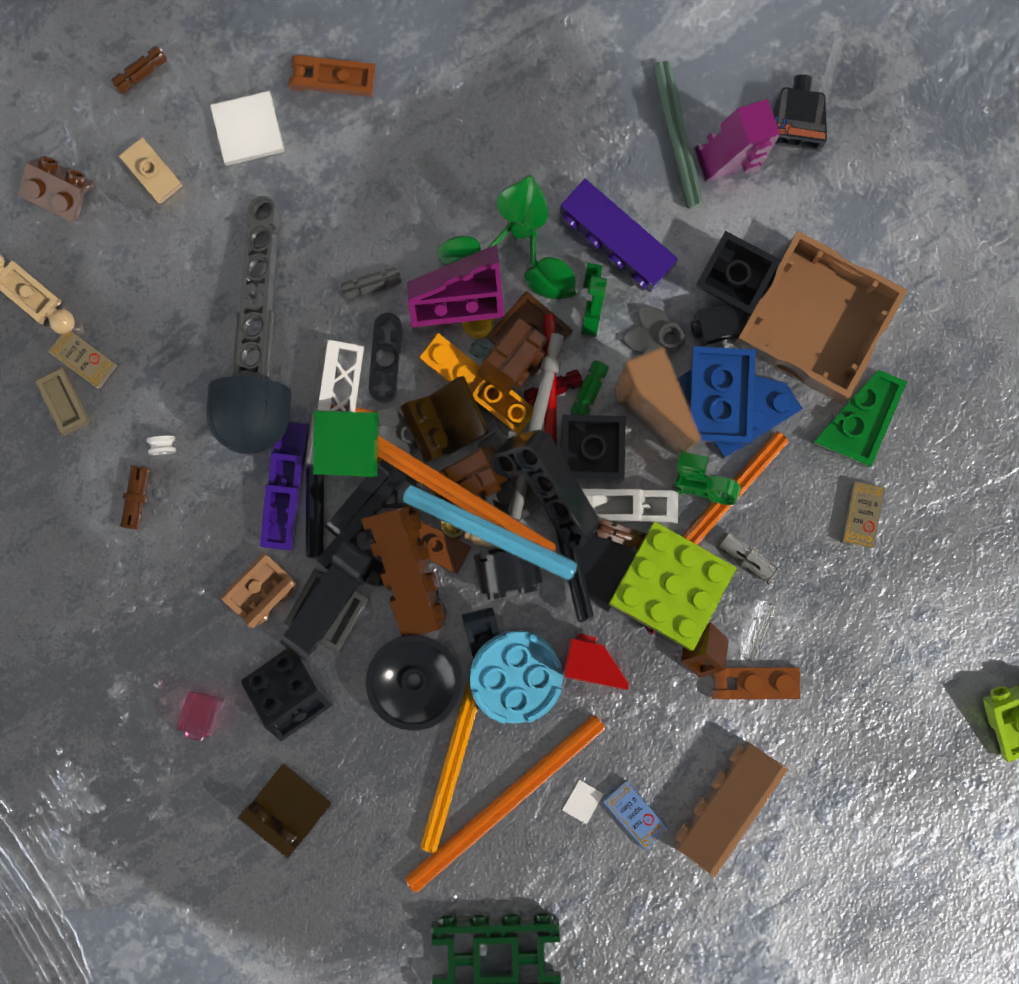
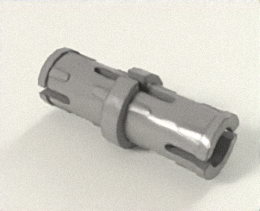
[718,531,781,585]

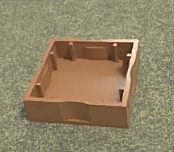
[733,231,908,404]

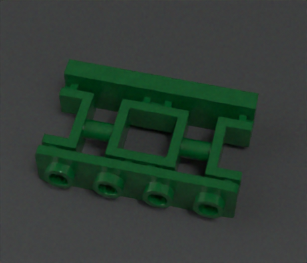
[431,913,561,984]

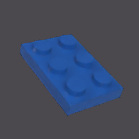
[689,346,756,444]

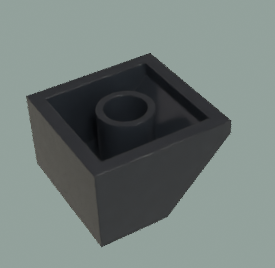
[696,231,781,315]

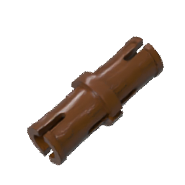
[119,465,151,530]

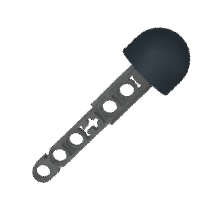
[206,196,291,454]

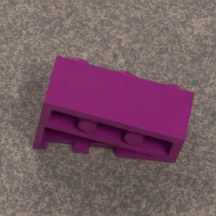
[694,99,780,182]
[407,244,504,327]

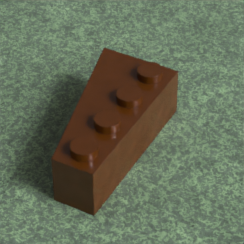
[361,505,447,636]

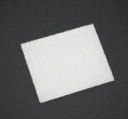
[562,780,604,824]

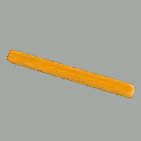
[420,678,478,853]

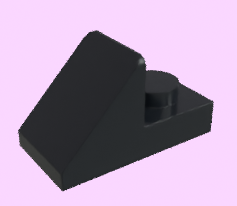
[462,607,499,659]

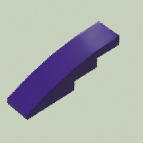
[260,421,309,550]

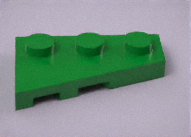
[812,370,907,468]

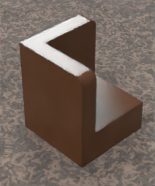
[681,622,729,678]

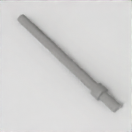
[508,333,564,519]

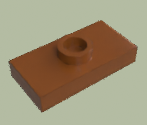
[418,521,472,575]

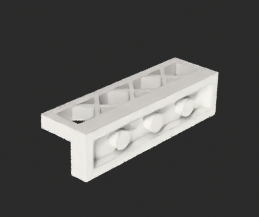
[304,340,364,466]

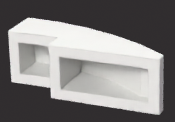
[582,489,679,524]

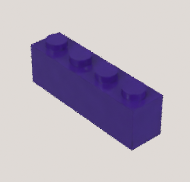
[559,178,678,293]

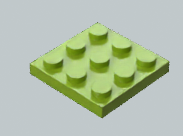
[608,521,737,651]

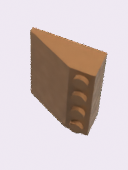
[614,347,701,456]

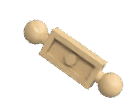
[0,254,75,334]

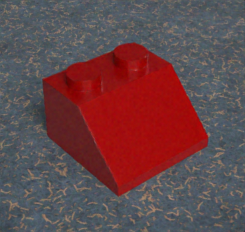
[562,633,629,690]

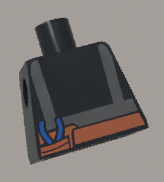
[772,74,827,151]

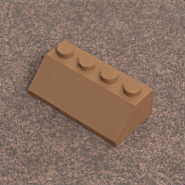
[675,741,789,878]

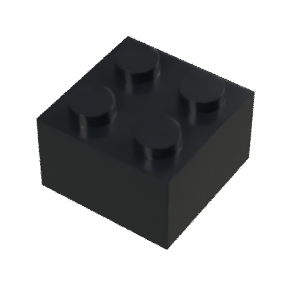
[560,415,626,483]

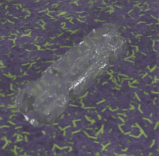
[741,601,777,662]

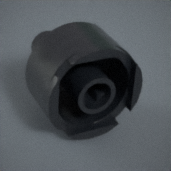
[474,549,543,600]

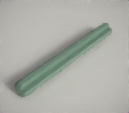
[654,61,703,209]

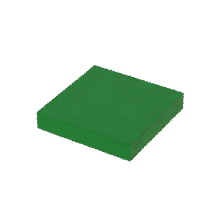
[313,410,378,477]

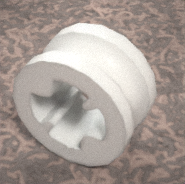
[146,436,176,455]

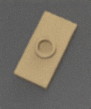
[119,137,183,205]

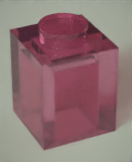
[177,691,224,741]

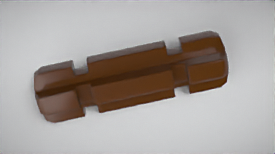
[111,46,167,94]
[595,518,647,550]

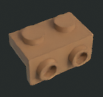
[220,552,296,629]

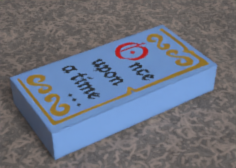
[603,780,669,850]

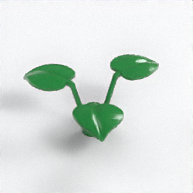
[437,174,578,299]

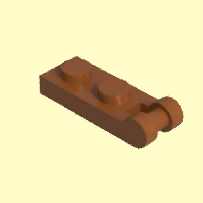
[288,55,376,97]
[712,667,800,700]

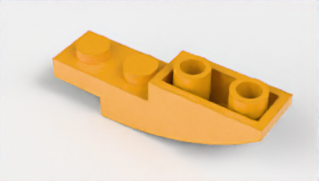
[418,333,534,435]

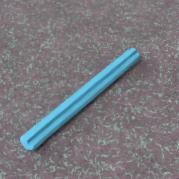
[403,486,577,580]

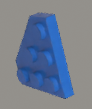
[676,370,803,459]

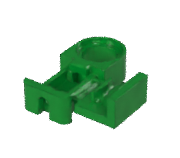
[581,263,607,337]
[675,451,741,505]

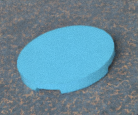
[469,630,563,724]

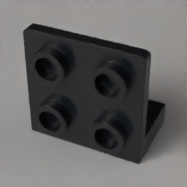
[241,648,333,741]

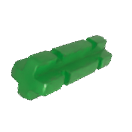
[570,360,609,415]

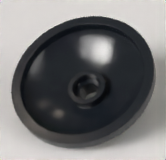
[366,635,461,731]

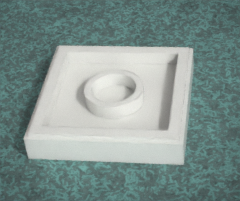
[210,91,285,166]

